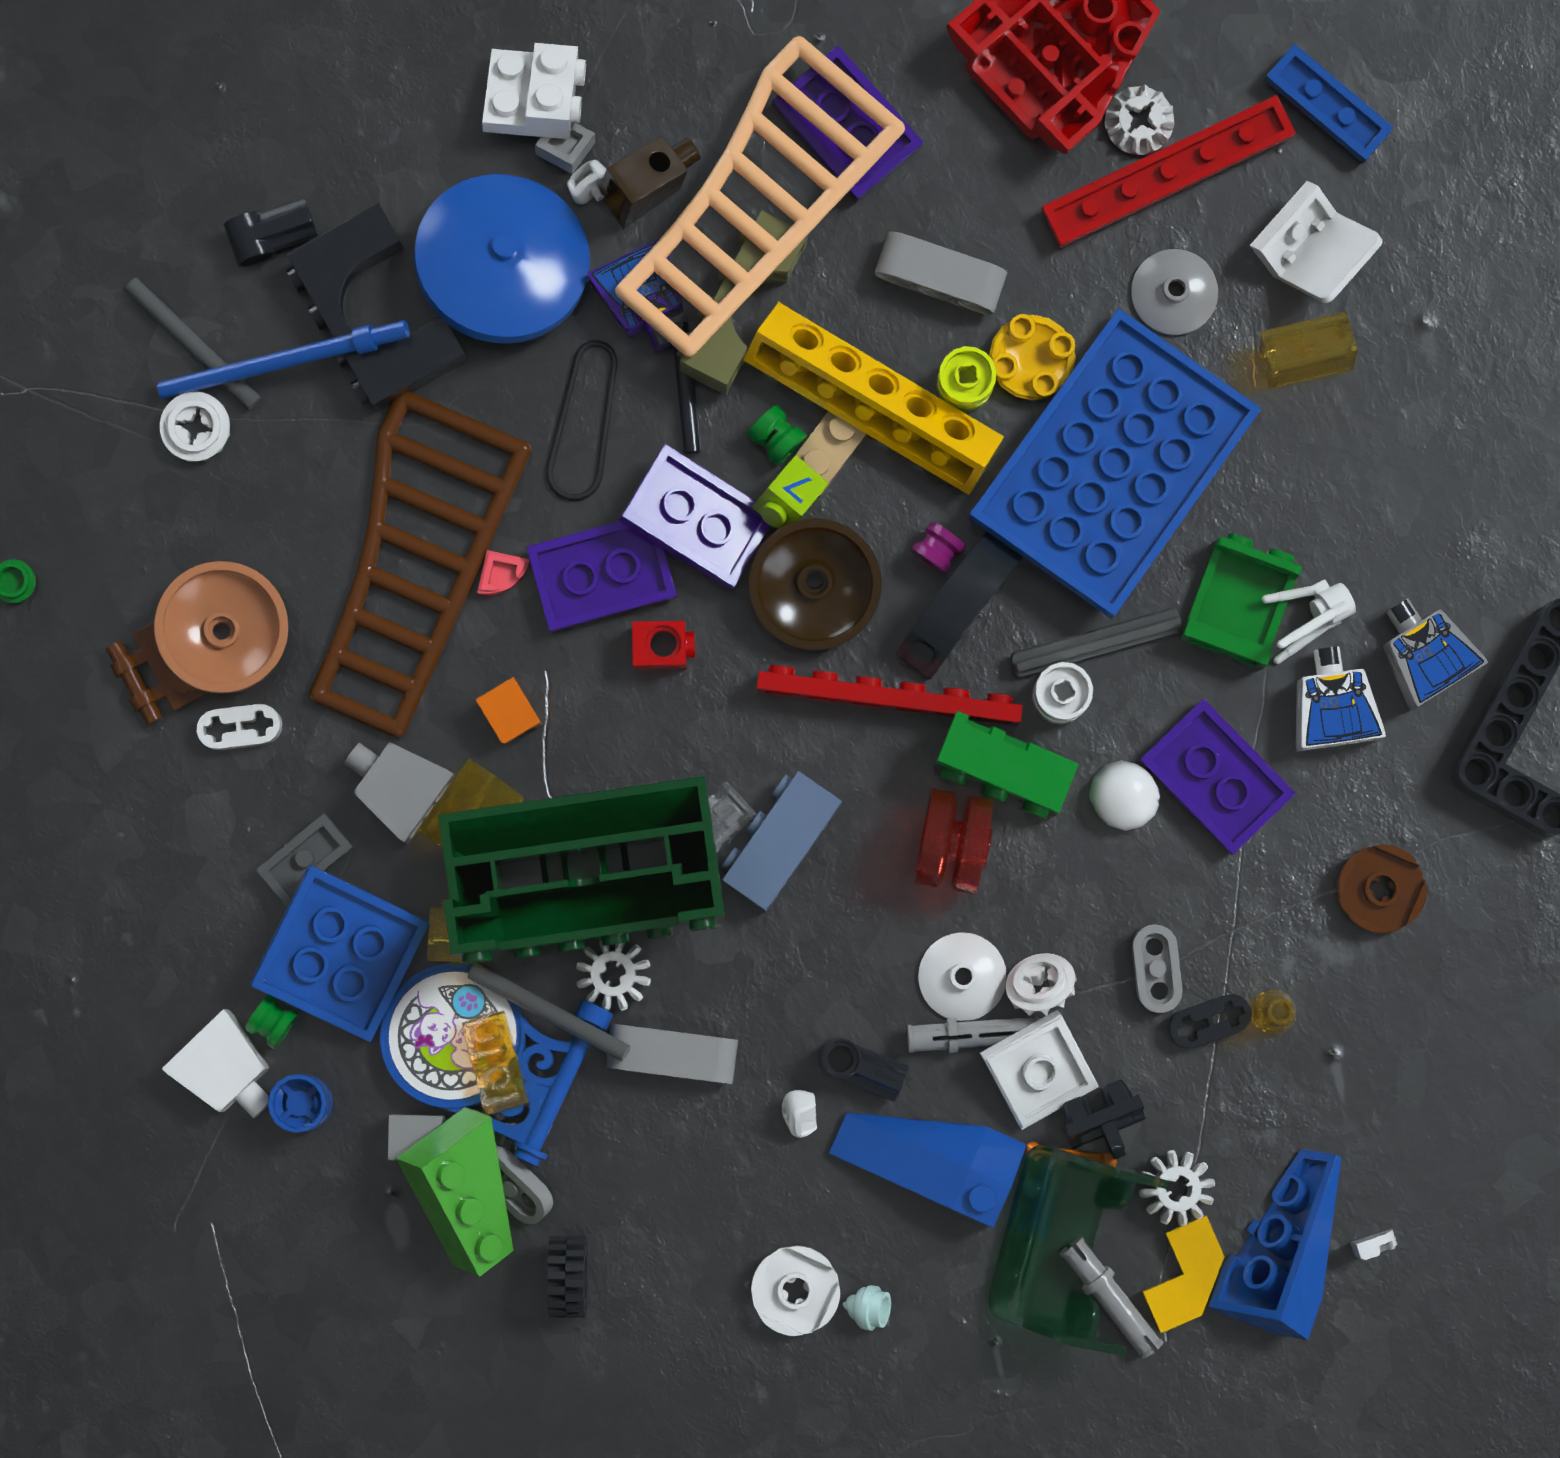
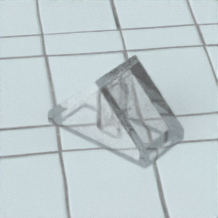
[708,781,757,854]

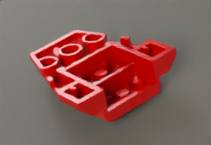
[946,0,1161,154]

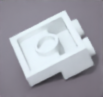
[482,43,586,139]

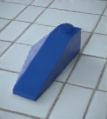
[829,1112,1027,1228]
[1209,1149,1342,1340]

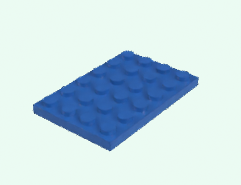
[968,308,1262,619]

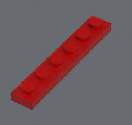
[1041,95,1296,248]
[757,665,1023,726]

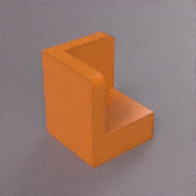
[476,677,543,744]

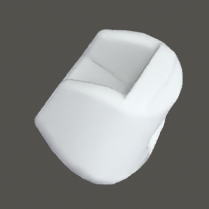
[566,160,606,205]
[782,1090,817,1138]

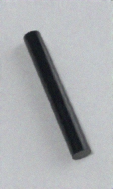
[673,322,701,454]

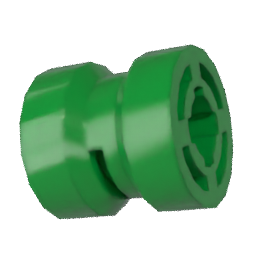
[746,405,807,467]

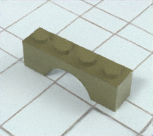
[676,210,808,395]

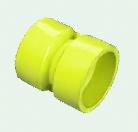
[937,346,996,413]

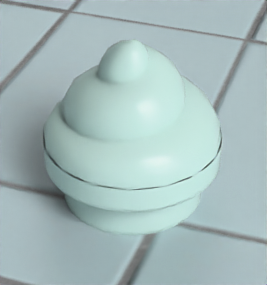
[843,1285,891,1331]

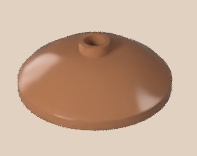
[154,561,288,694]

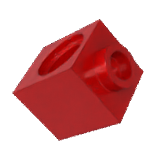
[632,621,695,670]

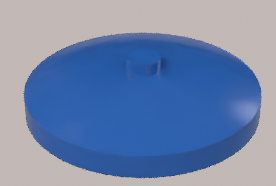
[414,174,590,343]

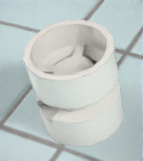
[1032,662,1093,725]

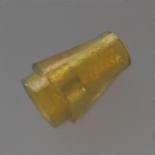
[1252,990,1297,1034]

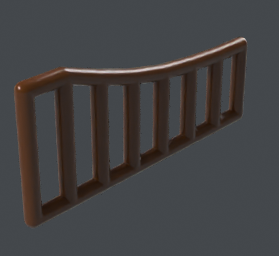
[309,391,532,738]

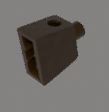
[600,136,700,229]

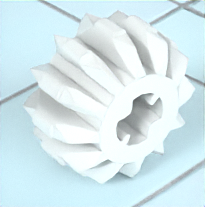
[576,939,651,1011]
[1139,1150,1215,1226]

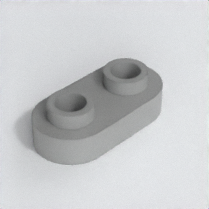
[1132,924,1183,1013]
[496,1146,553,1224]

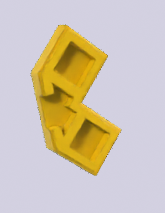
[1142,1215,1225,1333]

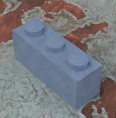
[720,771,842,912]

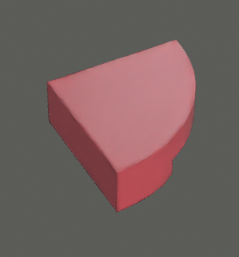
[477,550,531,595]

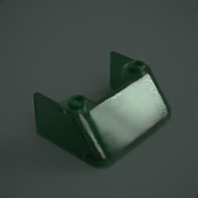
[988,1145,1170,1356]

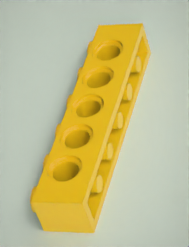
[743,302,1004,495]

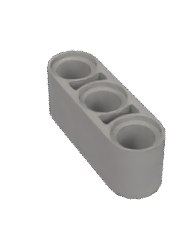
[874,231,1008,315]
[605,1023,738,1084]

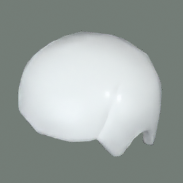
[1089,760,1160,831]

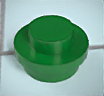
[0,559,36,604]

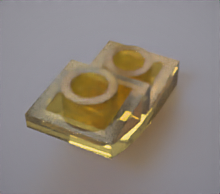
[462,1011,529,1115]

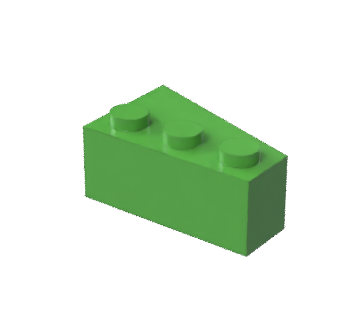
[396,1107,514,1277]

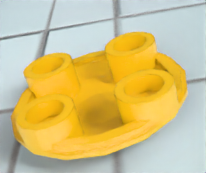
[989,314,1076,401]

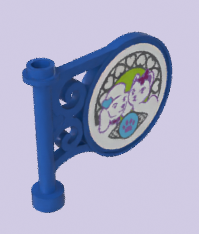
[380,963,613,1167]

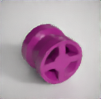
[910,521,966,575]

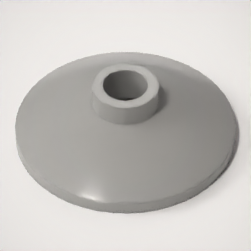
[1131,249,1218,336]

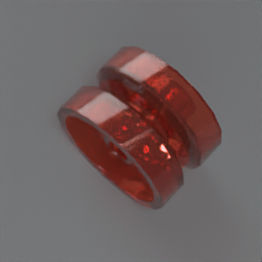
[914,788,994,895]

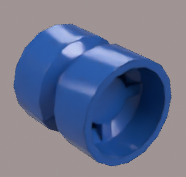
[268,1074,333,1133]

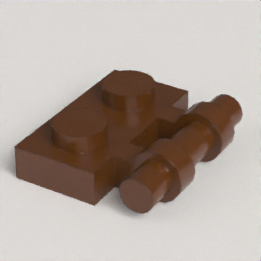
[106,622,210,726]

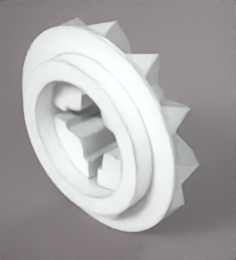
[1105,85,1175,155]
[160,392,230,462]
[1006,953,1077,1016]

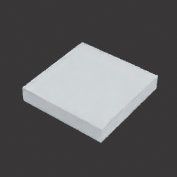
[980,1010,1099,1130]

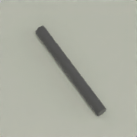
[124,277,261,410]
[467,963,630,1061]

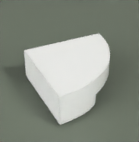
[1350,1229,1397,1261]

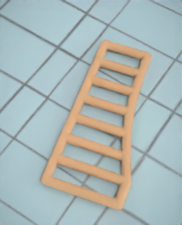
[615,36,905,357]

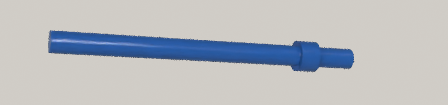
[157,320,410,399]

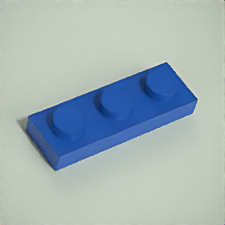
[1264,43,1394,164]

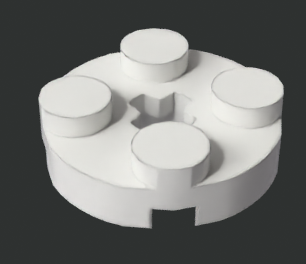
[751,1245,840,1336]

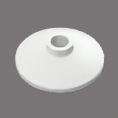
[918,933,1007,1021]

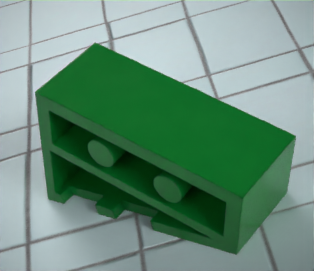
[934,711,1078,819]

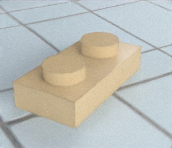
[796,411,867,496]

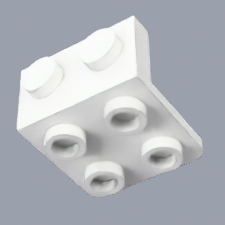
[1250,181,1382,303]

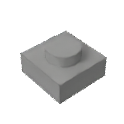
[535,122,595,174]

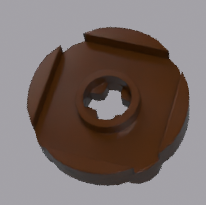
[1336,844,1427,934]

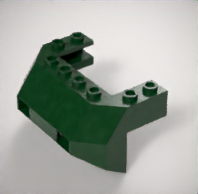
[438,776,725,964]

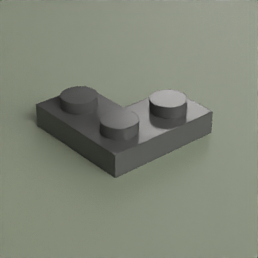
[256,813,354,907]

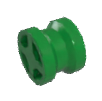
[244,994,299,1050]

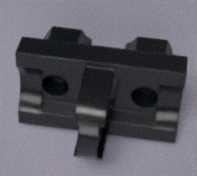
[1063,1079,1146,1160]

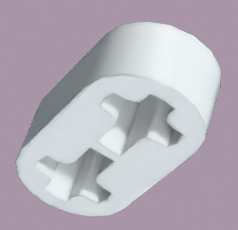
[197,704,283,750]

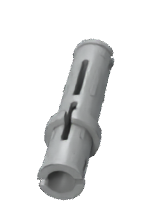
[907,1016,1040,1054]
[1059,1236,1164,1360]

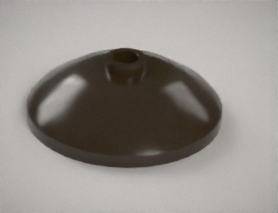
[749,518,882,650]

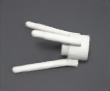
[1262,580,1356,664]

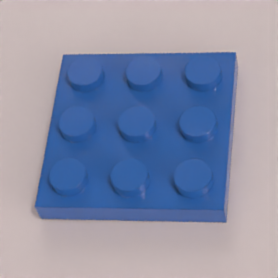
[249,864,430,1042]

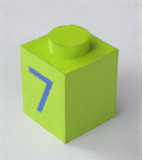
[752,455,829,529]

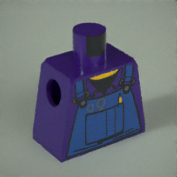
[587,238,684,351]

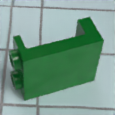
[1180,533,1303,670]

